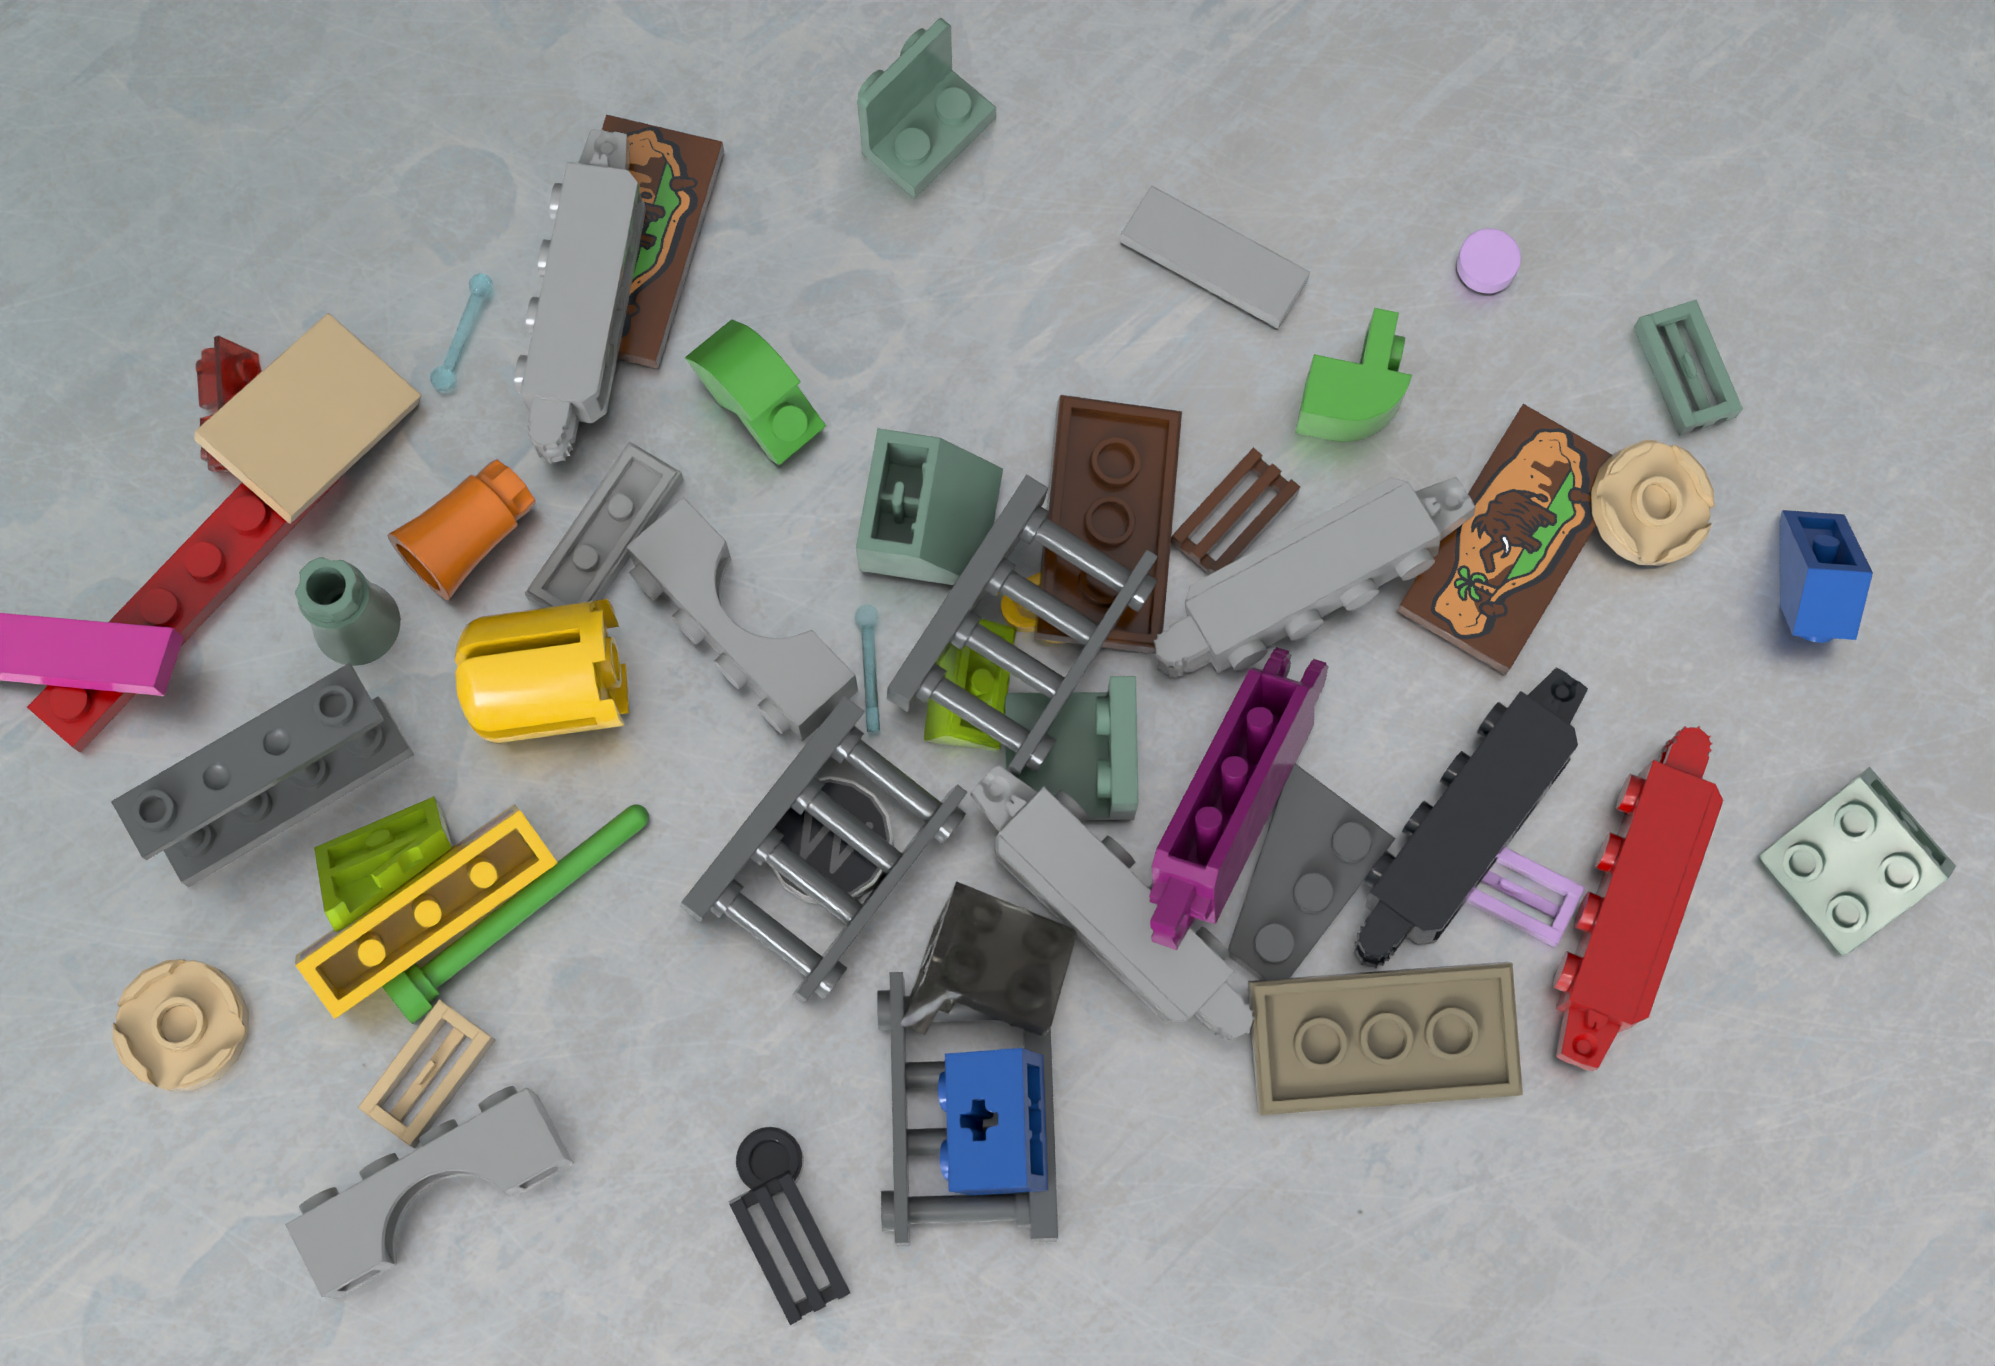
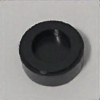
[736,1127,804,1196]

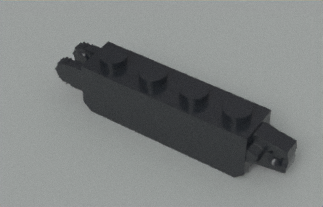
[1354,667,1588,969]

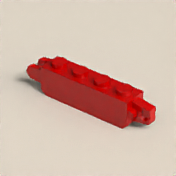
[1553,726,1724,1072]

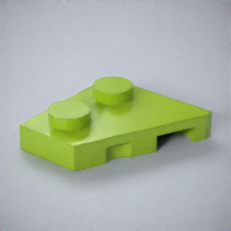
[314,796,452,932]

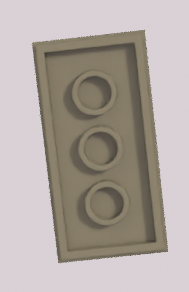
[1248,962,1523,1115]

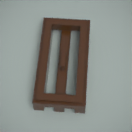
[1171,447,1301,575]

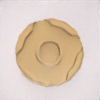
[1591,440,1715,566]
[112,959,249,1091]

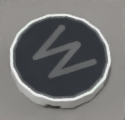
[769,776,894,905]

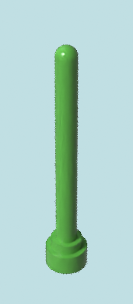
[382,804,649,1024]

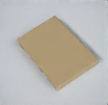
[194,313,422,524]

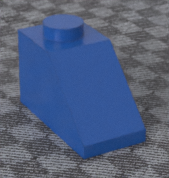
[1780,510,1873,643]

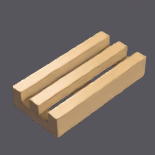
[358,1000,496,1148]

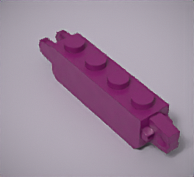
[1149,647,1329,950]

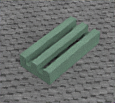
[1634,300,1743,436]

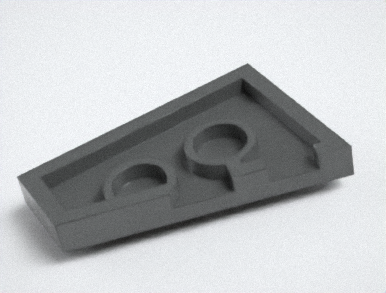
[1228,763,1396,980]

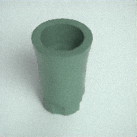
[295,557,401,666]

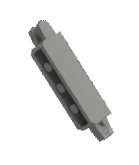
[514,129,646,464]
[1154,477,1475,679]
[970,764,1255,1040]

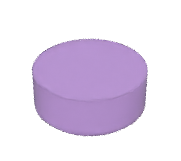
[1456,229,1521,293]

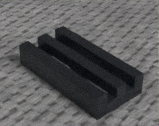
[729,1170,850,1325]

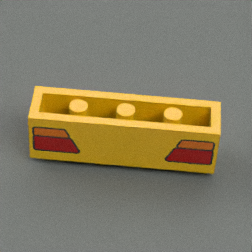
[295,804,558,1019]

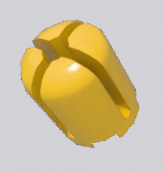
[454,599,629,744]

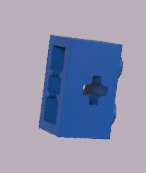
[938,1048,1048,1195]

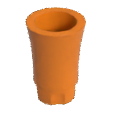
[387,459,536,601]

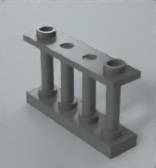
[886,474,1158,778]
[111,663,414,887]
[679,696,968,1002]
[877,968,1058,1247]

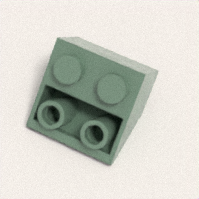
[856,428,1003,585]

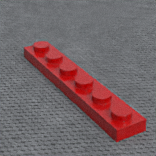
[27,475,343,753]

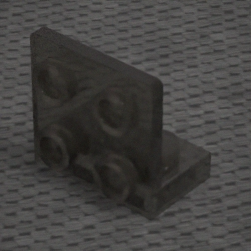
[901,881,1077,1036]

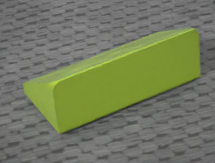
[924,619,1016,751]

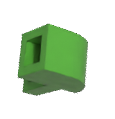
[1295,308,1412,442]
[685,319,826,465]

